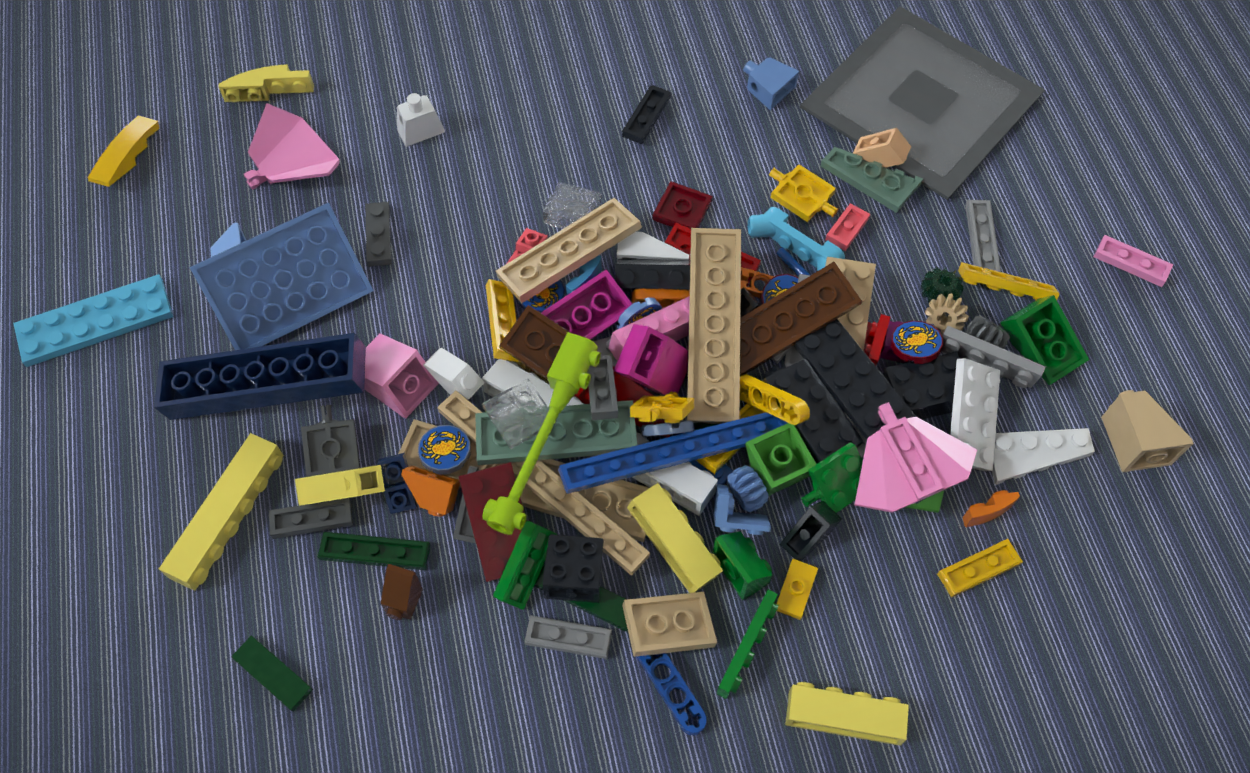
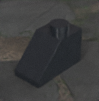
[779,501,842,561]

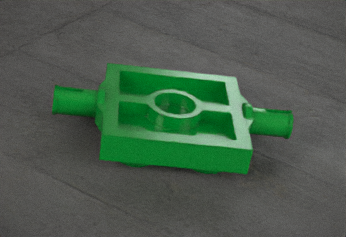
[801,443,864,513]

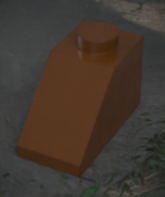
[380,564,423,620]

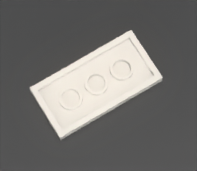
[950,358,1000,471]

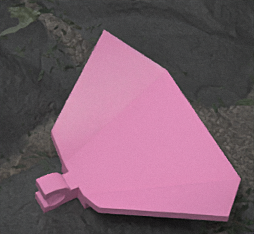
[244,103,340,190]
[855,402,977,513]

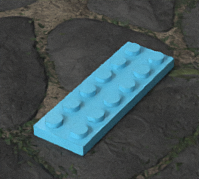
[13,274,173,367]

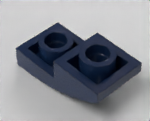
[377,453,417,514]

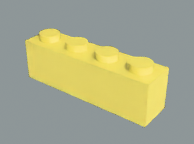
[627,483,723,593]
[785,682,909,745]

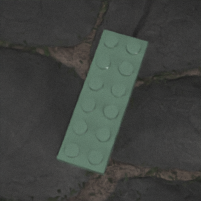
[475,400,637,465]

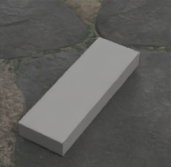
[524,615,612,659]

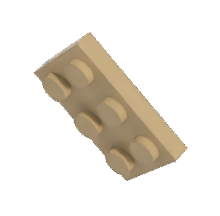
[623,592,717,657]

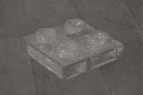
[483,378,557,449]

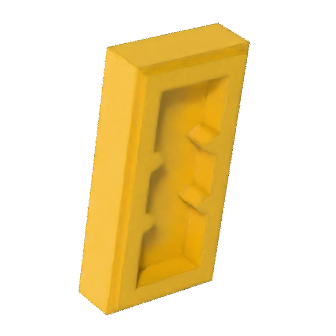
[777,558,818,620]

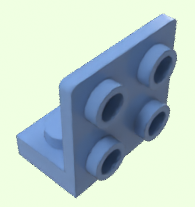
[714,484,771,535]

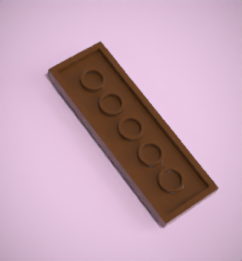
[740,262,862,376]

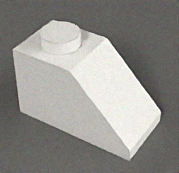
[423,348,485,400]

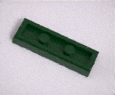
[231,635,313,712]

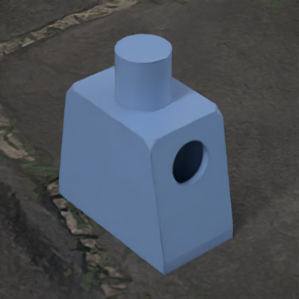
[743,58,799,110]

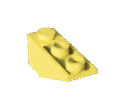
[295,465,385,506]

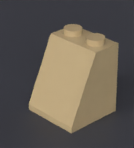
[1101,390,1194,472]

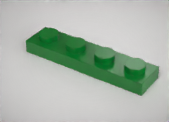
[716,589,779,699]

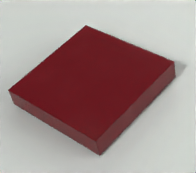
[652,181,713,229]

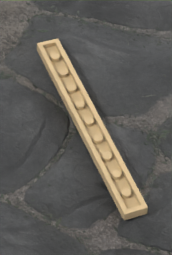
[437,390,650,576]

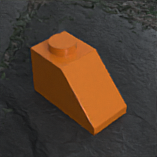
[401,465,460,517]

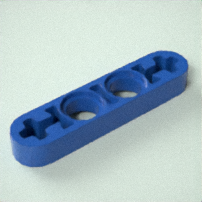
[636,653,706,736]

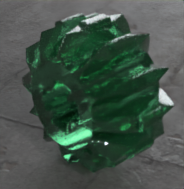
[921,266,964,304]

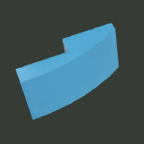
[566,255,602,295]

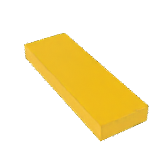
[937,539,1023,598]

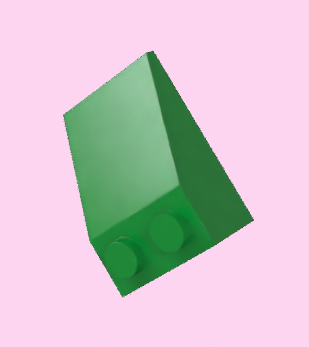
[1000,295,1089,385]

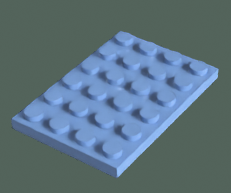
[189,202,374,350]

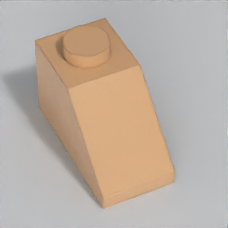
[853,128,911,168]

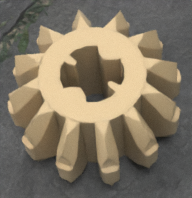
[925,293,969,336]

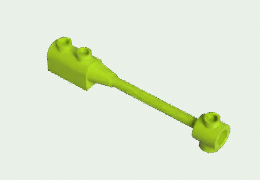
[483,332,601,535]

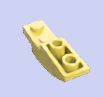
[218,64,314,102]

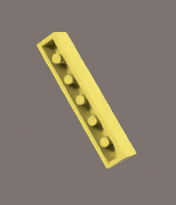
[159,433,284,591]

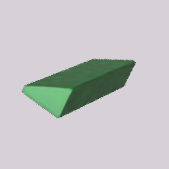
[493,521,557,610]

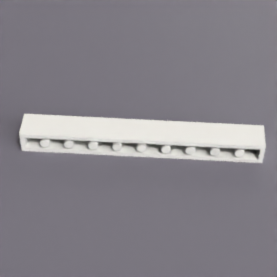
[482,359,718,516]

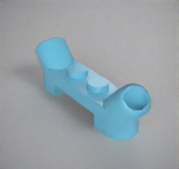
[748,207,845,271]

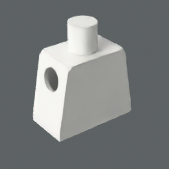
[397,93,445,147]

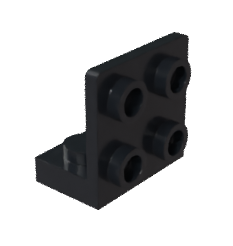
[542,534,604,603]

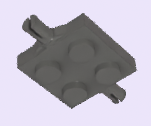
[301,405,361,477]

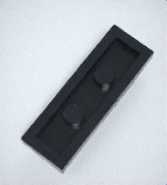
[622,85,671,144]

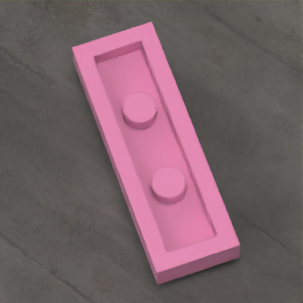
[1093,235,1173,287]

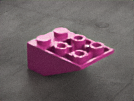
[613,324,688,396]

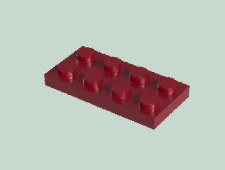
[458,462,527,582]

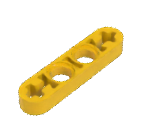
[740,374,810,425]

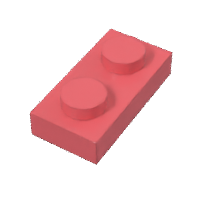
[825,203,870,251]

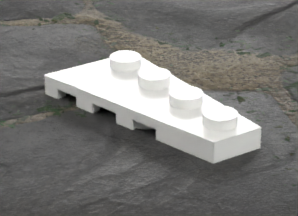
[992,428,1095,485]

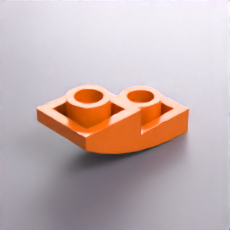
[962,490,1020,527]

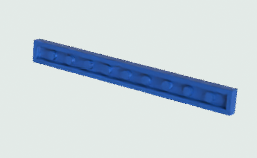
[558,412,788,494]

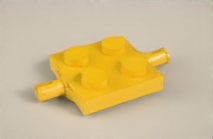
[769,165,838,222]
[630,391,694,423]

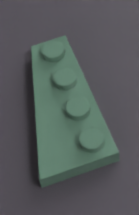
[820,147,923,213]

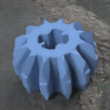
[727,465,769,512]

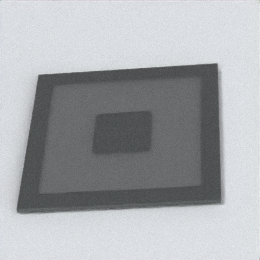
[800,6,1045,200]

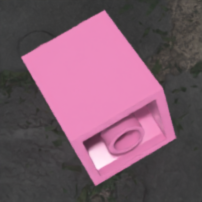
[364,334,439,419]

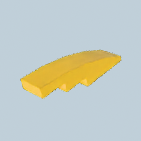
[88,116,159,187]

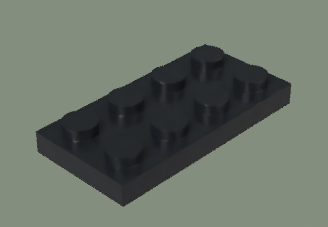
[763,358,864,464]

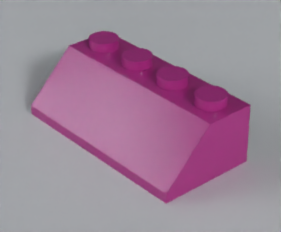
[541,269,632,340]

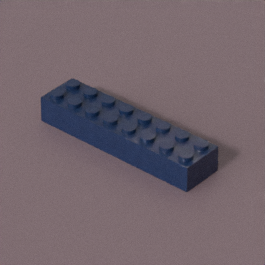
[154,333,366,420]

